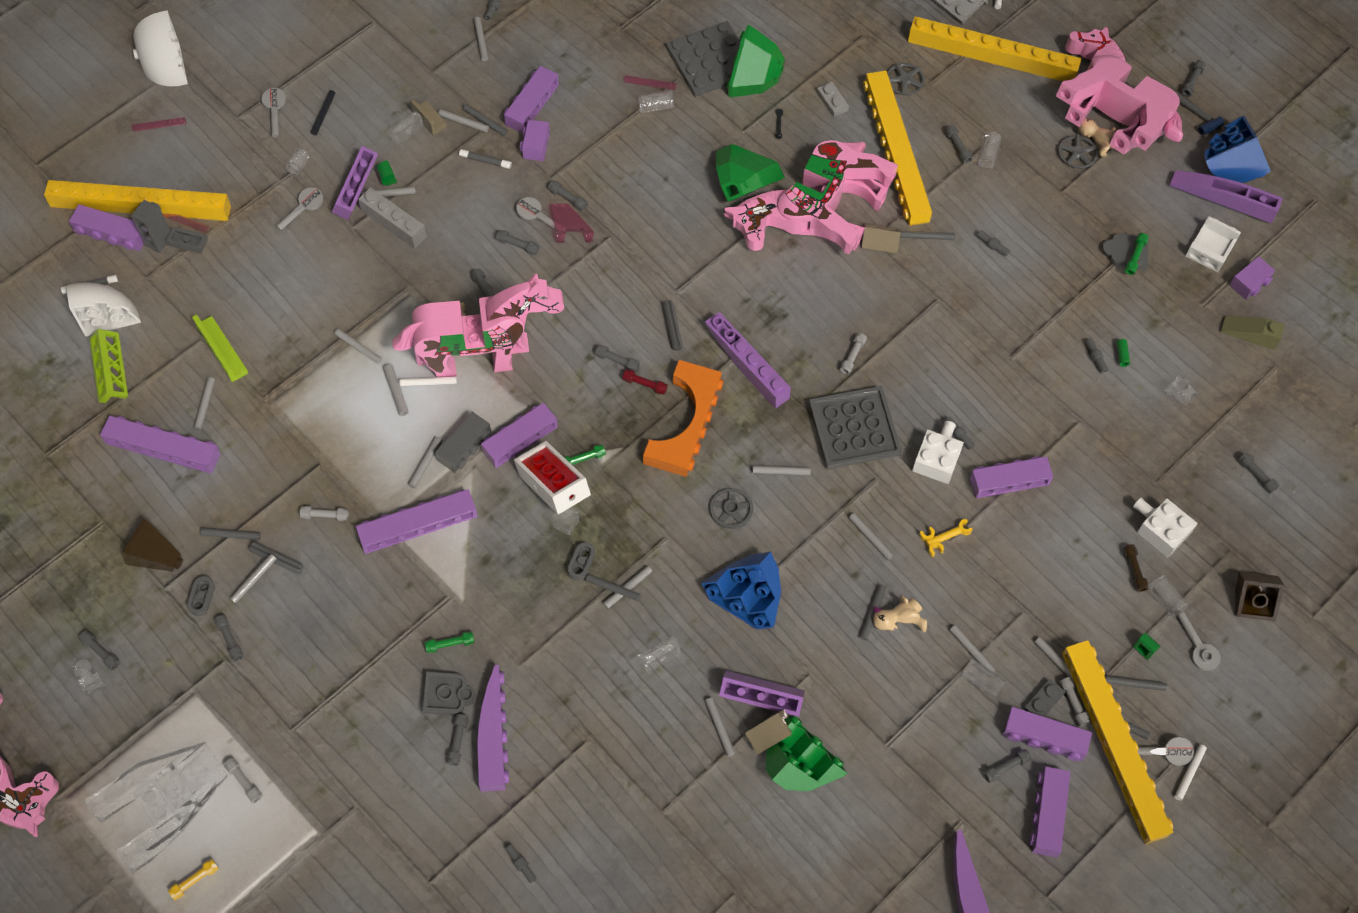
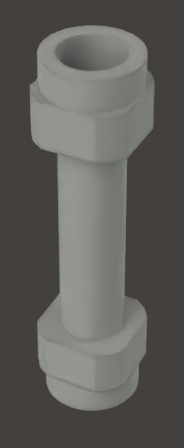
[840,333,867,375]
[300,506,349,521]
[1059,677,1090,727]
[223,758,263,804]

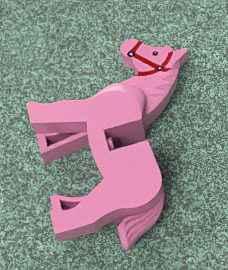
[1056,27,1183,154]

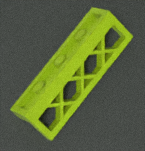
[192,314,248,382]
[89,329,128,403]

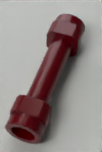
[622,369,668,395]

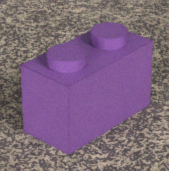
[520,120,550,161]
[1229,256,1275,300]

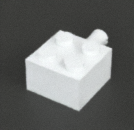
[913,421,964,484]
[1133,498,1198,558]

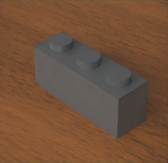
[131,200,170,253]
[435,412,491,473]

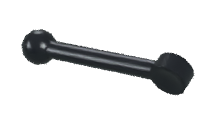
[776,109,783,139]

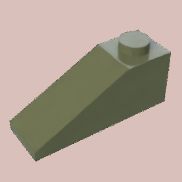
[1220,316,1285,350]

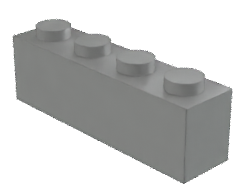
[358,187,427,249]

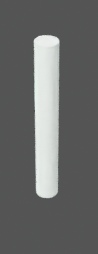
[400,376,457,386]
[1174,744,1207,801]

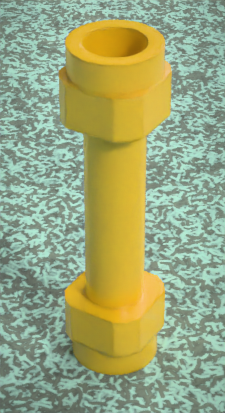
[168,858,219,900]

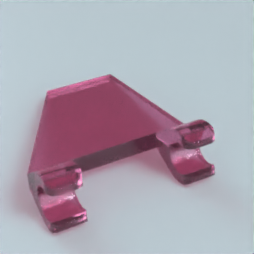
[550,203,594,243]

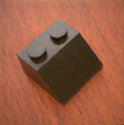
[1235,571,1284,621]

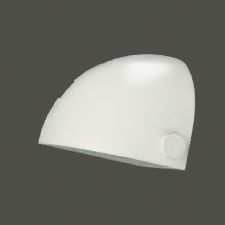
[133,10,188,86]
[67,282,141,336]

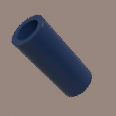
[1198,116,1224,136]

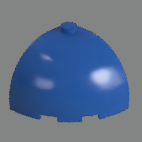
[1204,115,1271,183]

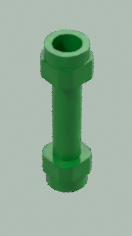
[1124,233,1149,275]
[564,444,606,465]
[425,631,475,653]

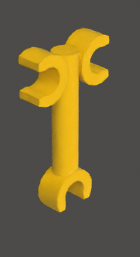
[919,519,973,557]

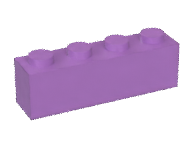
[504,66,559,133]
[331,146,378,220]
[69,204,144,251]
[481,403,558,468]
[970,456,1053,499]
[719,671,805,717]
[1003,707,1092,761]
[1029,767,1071,858]

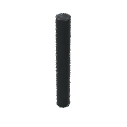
[311,90,336,135]

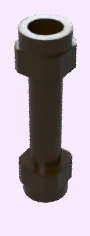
[1123,544,1149,592]

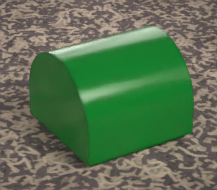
[376,160,397,186]
[1133,632,1161,660]

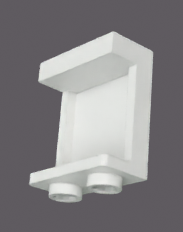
[1186,216,1241,272]

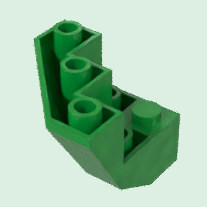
[726,25,785,98]
[716,144,785,202]
[765,714,847,791]

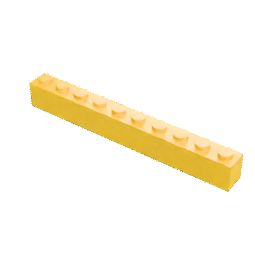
[908,16,1081,81]
[863,70,932,226]
[44,180,231,221]
[1062,640,1174,845]

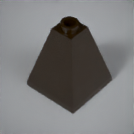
[123,519,184,572]

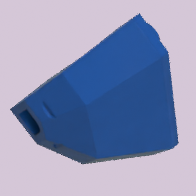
[701,552,781,629]

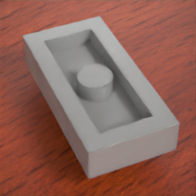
[817,82,849,117]

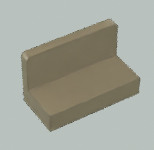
[410,99,447,135]
[862,223,901,253]
[745,710,792,754]

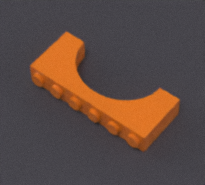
[643,360,724,477]

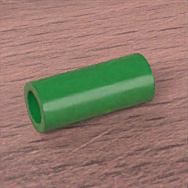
[1116,339,1131,367]

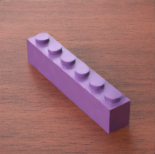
[100,416,221,474]
[356,489,477,554]

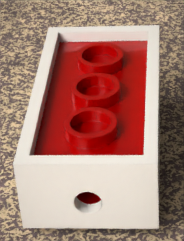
[514,441,591,514]

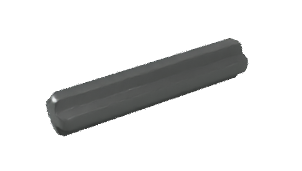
[663,301,683,351]
[249,542,303,574]

